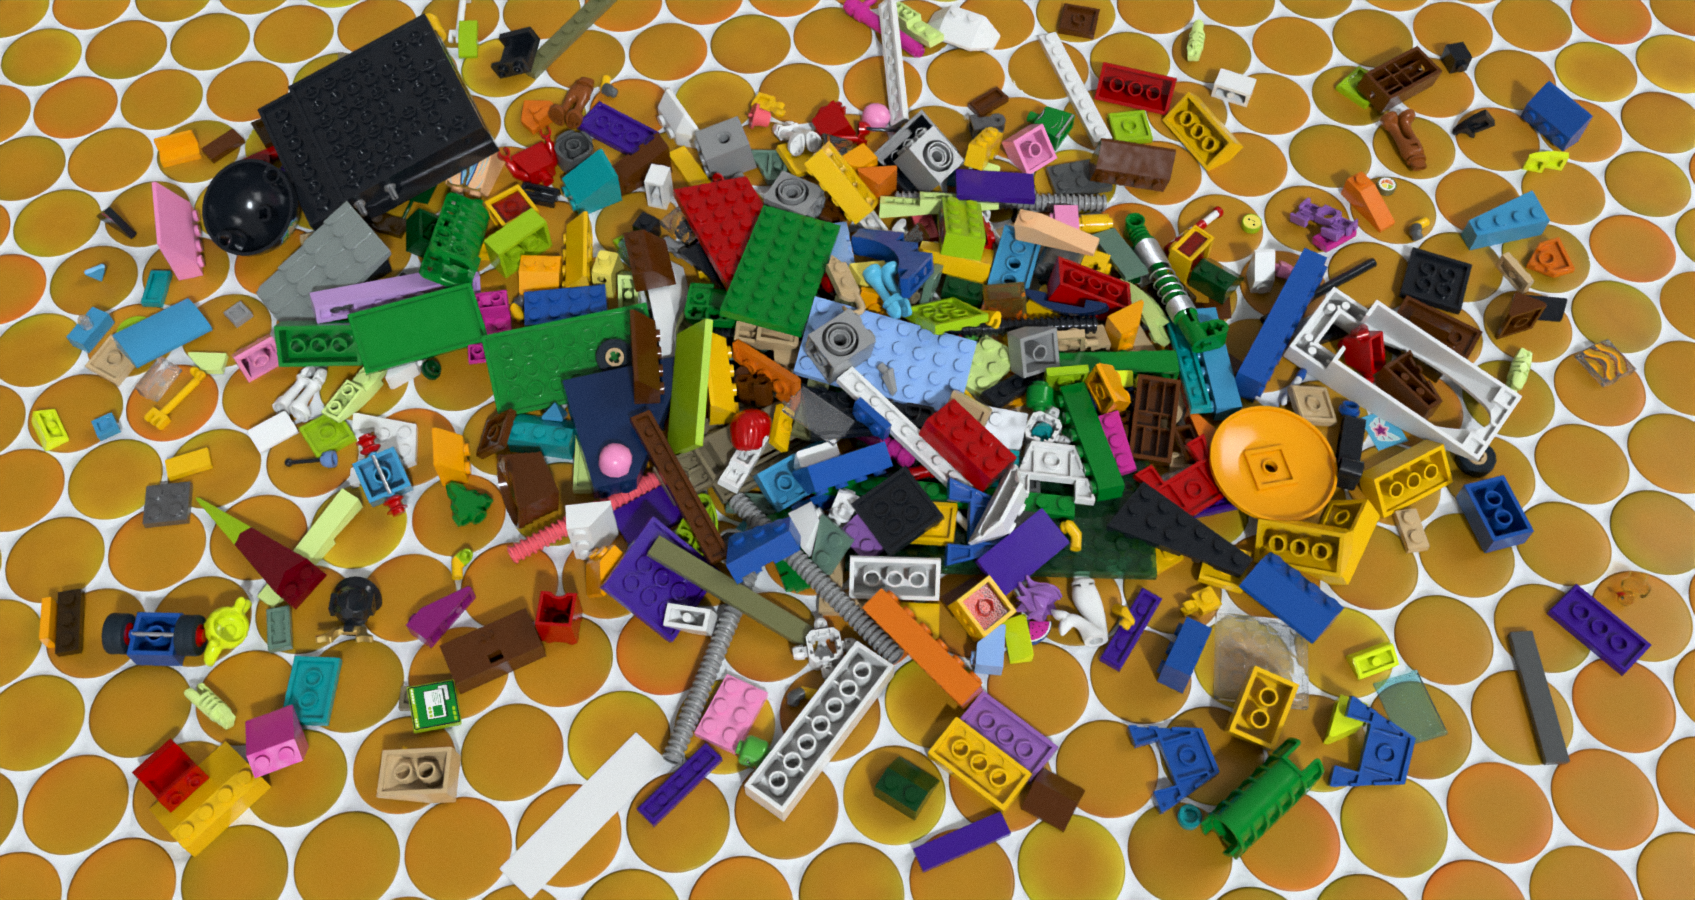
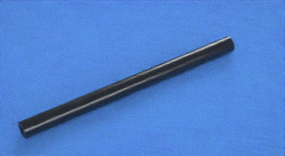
[1260,258,1377,324]

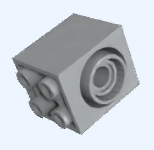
[694,116,757,180]
[893,125,964,192]
[763,170,826,220]
[804,308,876,384]

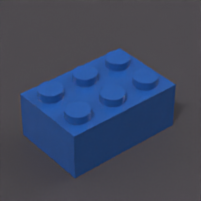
[1456,475,1534,553]

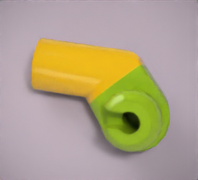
[451,548,473,580]

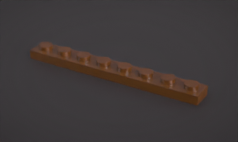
[630,410,728,566]

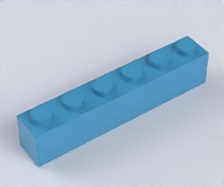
[1197,307,1242,421]

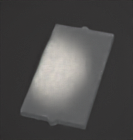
[782,386,855,447]

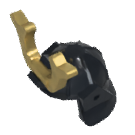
[315,576,382,643]

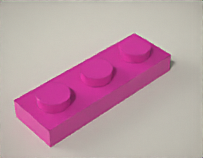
[1098,410,1137,476]

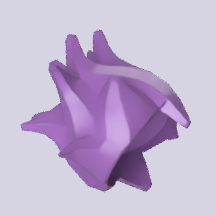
[1015,575,1063,622]

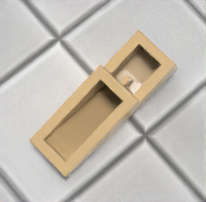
[732,321,799,350]

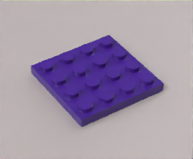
[600,516,721,643]

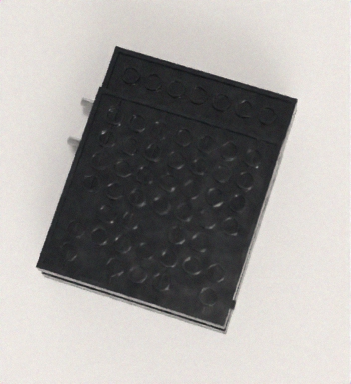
[257,13,500,231]

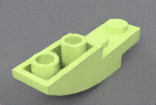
[896,1,944,48]
[1120,279,1171,347]
[321,367,388,423]

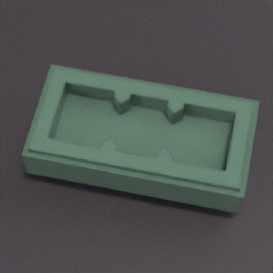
[266,605,293,653]

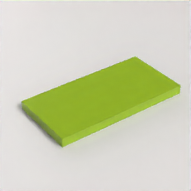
[667,318,713,456]

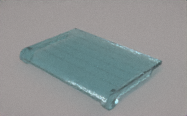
[1373,670,1448,744]

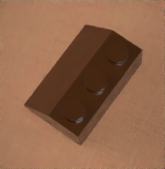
[623,229,676,292]

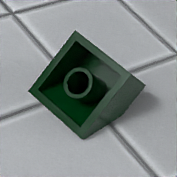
[406,208,445,258]
[1189,258,1245,305]
[941,274,988,310]
[874,756,940,821]

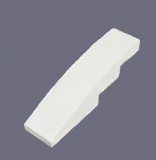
[718,419,773,494]

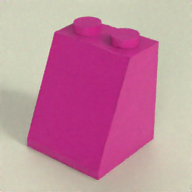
[245,704,309,778]

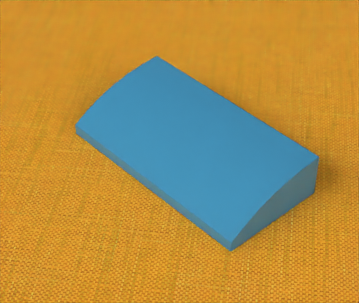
[112,298,213,368]
[753,440,841,513]

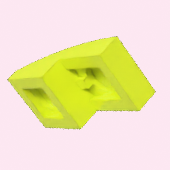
[1522,151,1569,173]

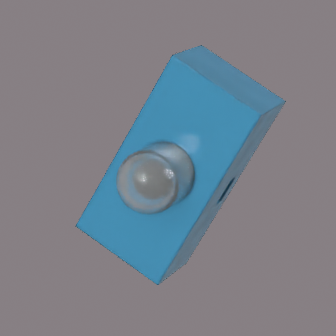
[66,307,115,353]

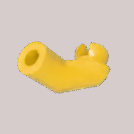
[1060,520,1082,552]
[1112,604,1135,630]

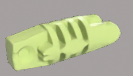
[1186,19,1205,61]
[1506,348,1533,392]
[184,683,236,730]

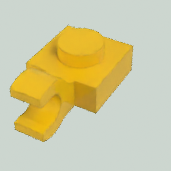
[751,92,786,118]
[1180,586,1222,617]

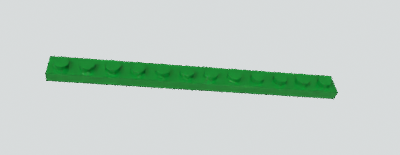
[812,476,1075,520]

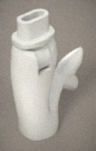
[1051,572,1108,647]

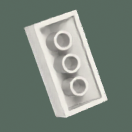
[849,555,941,601]

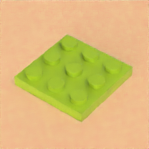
[901,297,988,335]

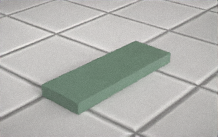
[1092,228,1148,281]

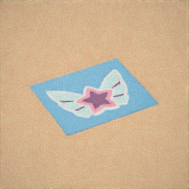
[1362,414,1408,451]

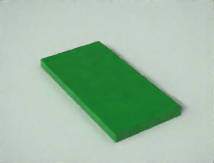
[347,282,488,376]

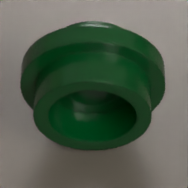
[421,360,441,380]

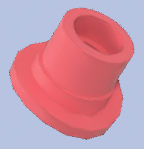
[748,103,771,129]

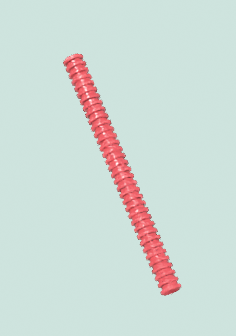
[507,471,661,564]

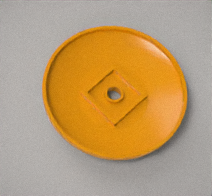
[1209,406,1338,521]

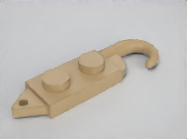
[825,255,866,316]

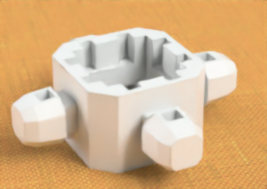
[1023,407,1071,455]
[792,618,856,680]

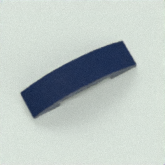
[1025,289,1109,317]

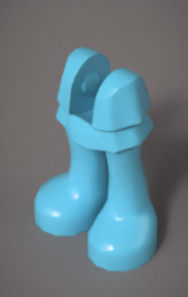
[862,261,912,319]

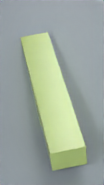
[879,191,999,218]
[257,488,363,608]

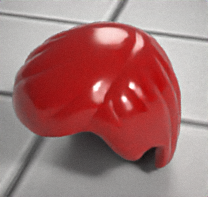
[730,408,772,451]

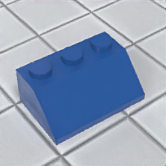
[1520,81,1593,152]

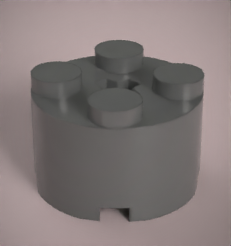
[554,130,595,173]

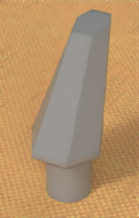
[877,362,897,397]

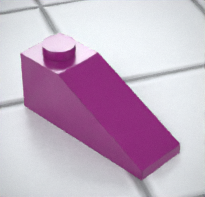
[406,586,476,648]

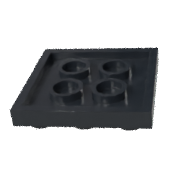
[1398,247,1472,315]
[851,466,945,557]

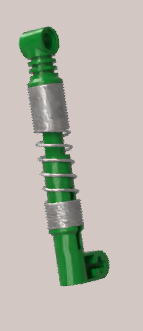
[1123,213,1229,353]

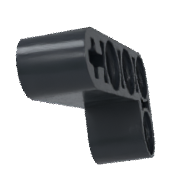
[1335,414,1366,491]

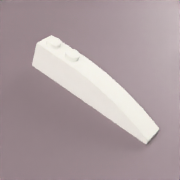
[648,261,689,359]

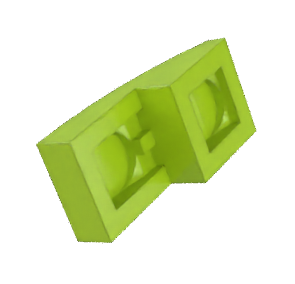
[458,20,479,59]

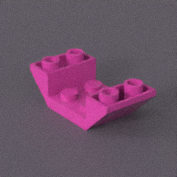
[468,290,512,364]

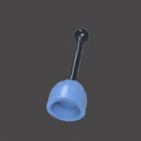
[284,450,338,468]

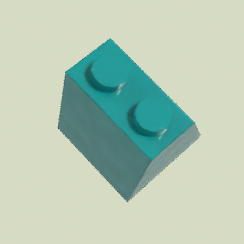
[561,149,622,215]

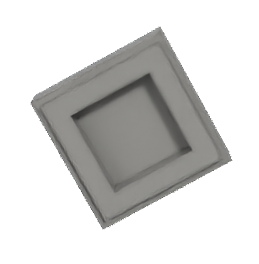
[223,301,254,328]

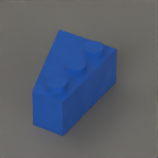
[726,517,801,585]
[1156,617,1212,694]

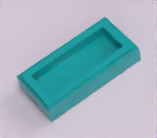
[141,270,173,307]

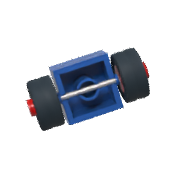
[102,612,208,666]

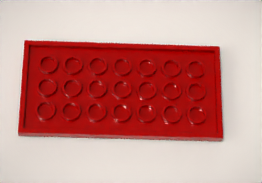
[673,176,764,291]

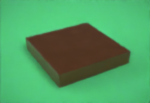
[1058,3,1100,39]
[476,408,516,459]

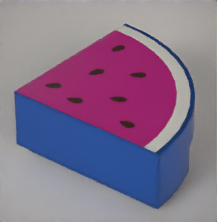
[1028,621,1052,645]

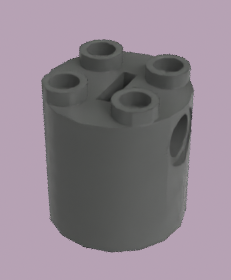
[1034,246,1085,286]

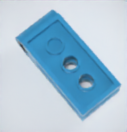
[983,224,1041,313]

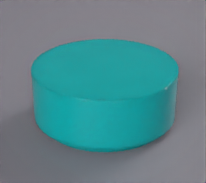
[1031,422,1054,442]
[1177,804,1202,830]

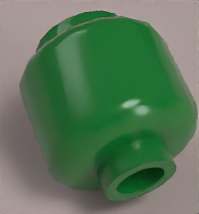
[1026,381,1054,413]

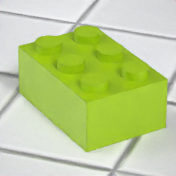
[484,208,553,278]

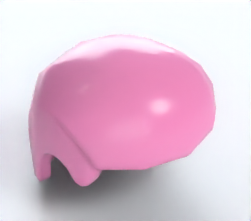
[861,103,891,132]
[598,443,632,478]

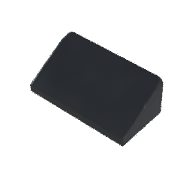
[1526,295,1567,322]

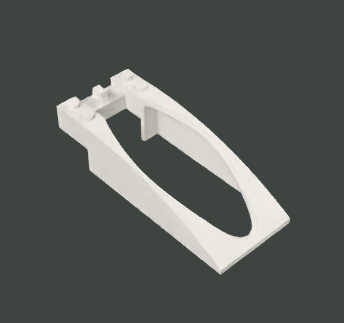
[1283,287,1522,462]

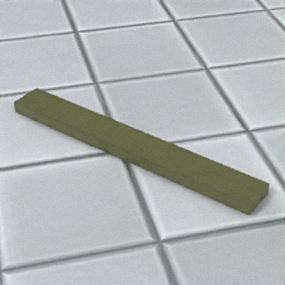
[647,535,814,646]

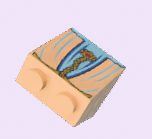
[445,152,505,198]

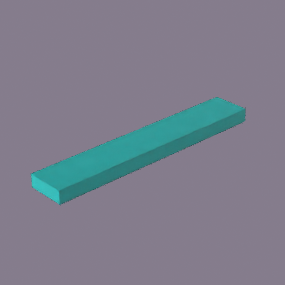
[1166,316,1212,414]

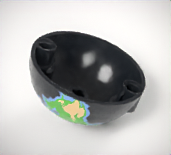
[202,159,299,257]

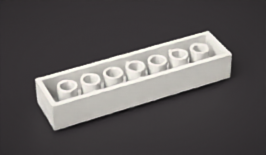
[744,641,894,822]

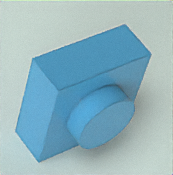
[91,412,121,441]

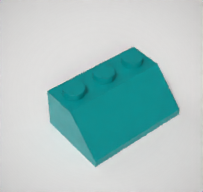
[507,414,576,460]

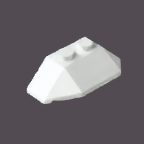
[928,5,1000,51]
[657,87,699,149]
[968,464,1027,545]

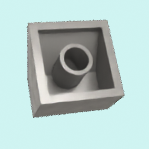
[1007,327,1060,378]

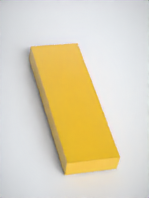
[670,145,711,186]

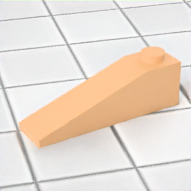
[1014,209,1100,256]

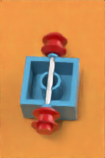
[352,433,414,517]

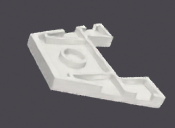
[350,413,418,489]
[1019,441,1095,506]

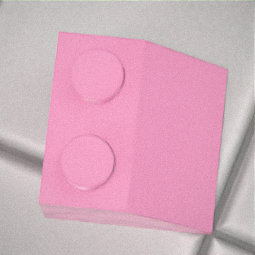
[1002,124,1057,174]
[231,334,279,383]

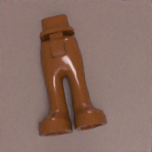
[548,77,595,129]
[1380,109,1427,171]

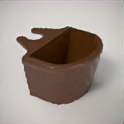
[497,451,559,529]

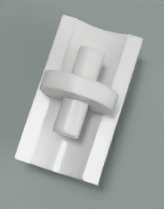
[828,488,860,528]

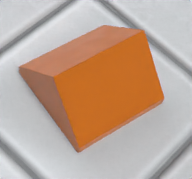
[858,165,897,210]

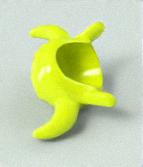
[203,597,252,667]

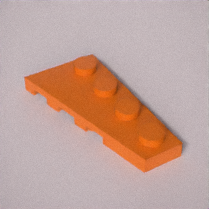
[733,339,801,413]

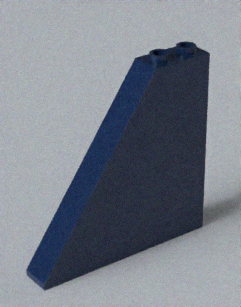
[562,356,675,499]

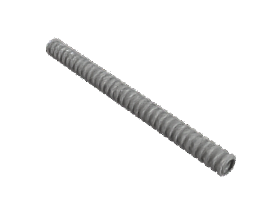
[895,191,1107,212]
[729,492,904,664]
[662,567,762,765]

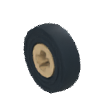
[596,339,632,372]
[1455,446,1497,477]

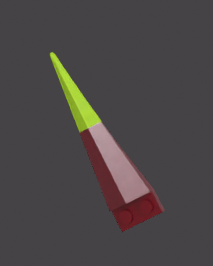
[196,497,327,609]

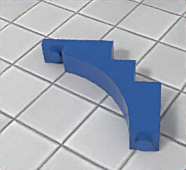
[851,228,934,298]

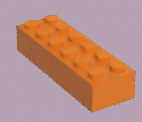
[862,588,983,710]

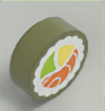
[1376,177,1397,196]

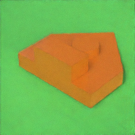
[521,100,554,135]
[1526,237,1575,278]

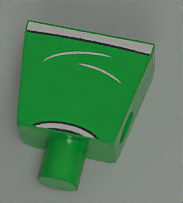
[1026,106,1075,151]

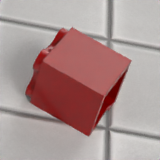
[535,591,583,645]

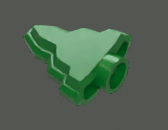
[446,481,493,527]

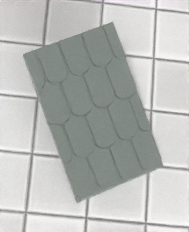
[256,201,392,322]

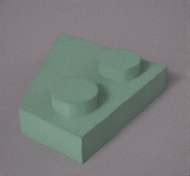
[812,514,855,576]

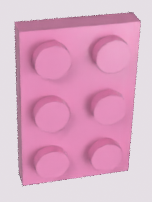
[694,674,768,755]

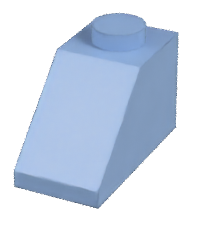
[970,624,1006,676]

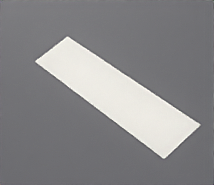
[499,733,666,899]

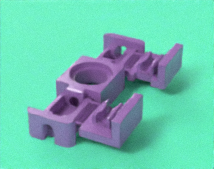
[1290,198,1358,242]

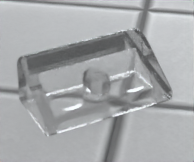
[135,356,182,402]

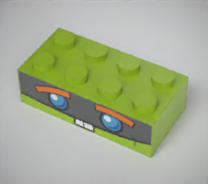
[937,197,986,261]

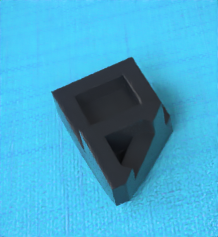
[1452,109,1495,138]

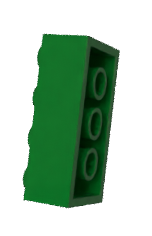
[274,320,363,367]

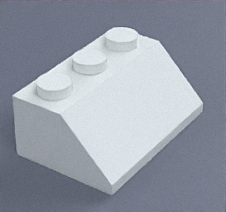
[565,500,619,560]

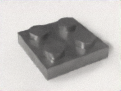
[143,482,193,528]

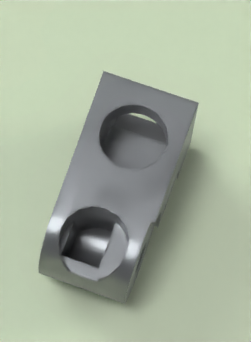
[968,113,1006,140]

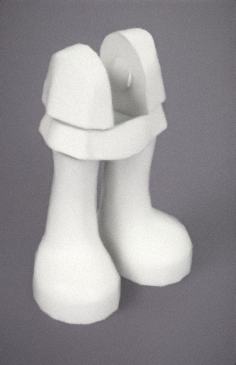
[772,121,821,156]
[272,366,327,422]

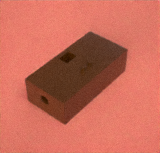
[1356,46,1442,114]
[1128,374,1181,468]
[440,608,546,694]

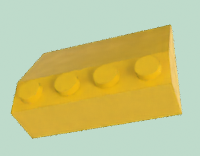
[149,741,271,857]

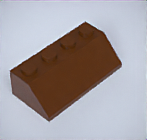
[1089,138,1176,192]
[630,309,664,404]

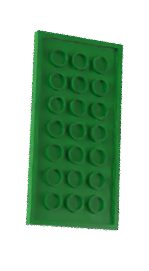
[719,205,841,338]
[481,302,659,415]

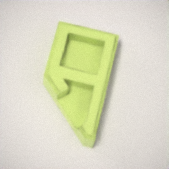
[188,352,228,374]

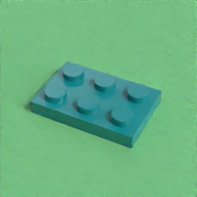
[283,656,342,726]

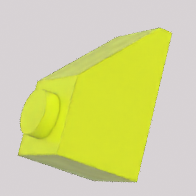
[1323,694,1368,745]

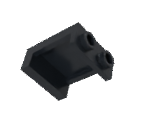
[491,26,540,79]

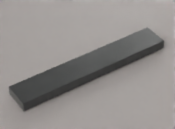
[1507,631,1570,765]

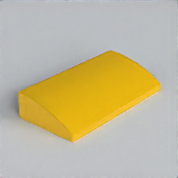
[928,716,1032,815]

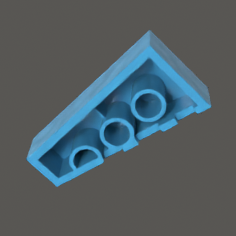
[1461,191,1550,250]

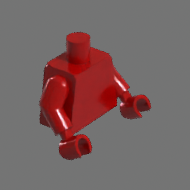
[812,100,868,146]
[497,127,558,186]
[1337,324,1386,384]

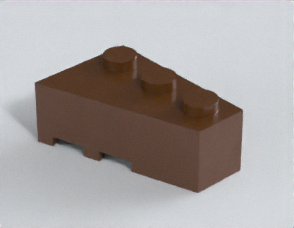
[612,132,672,196]
[1374,350,1443,420]

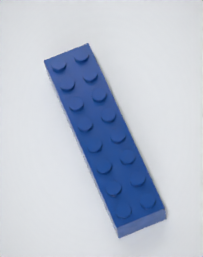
[1235,248,1328,403]

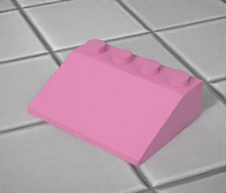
[152,182,205,281]

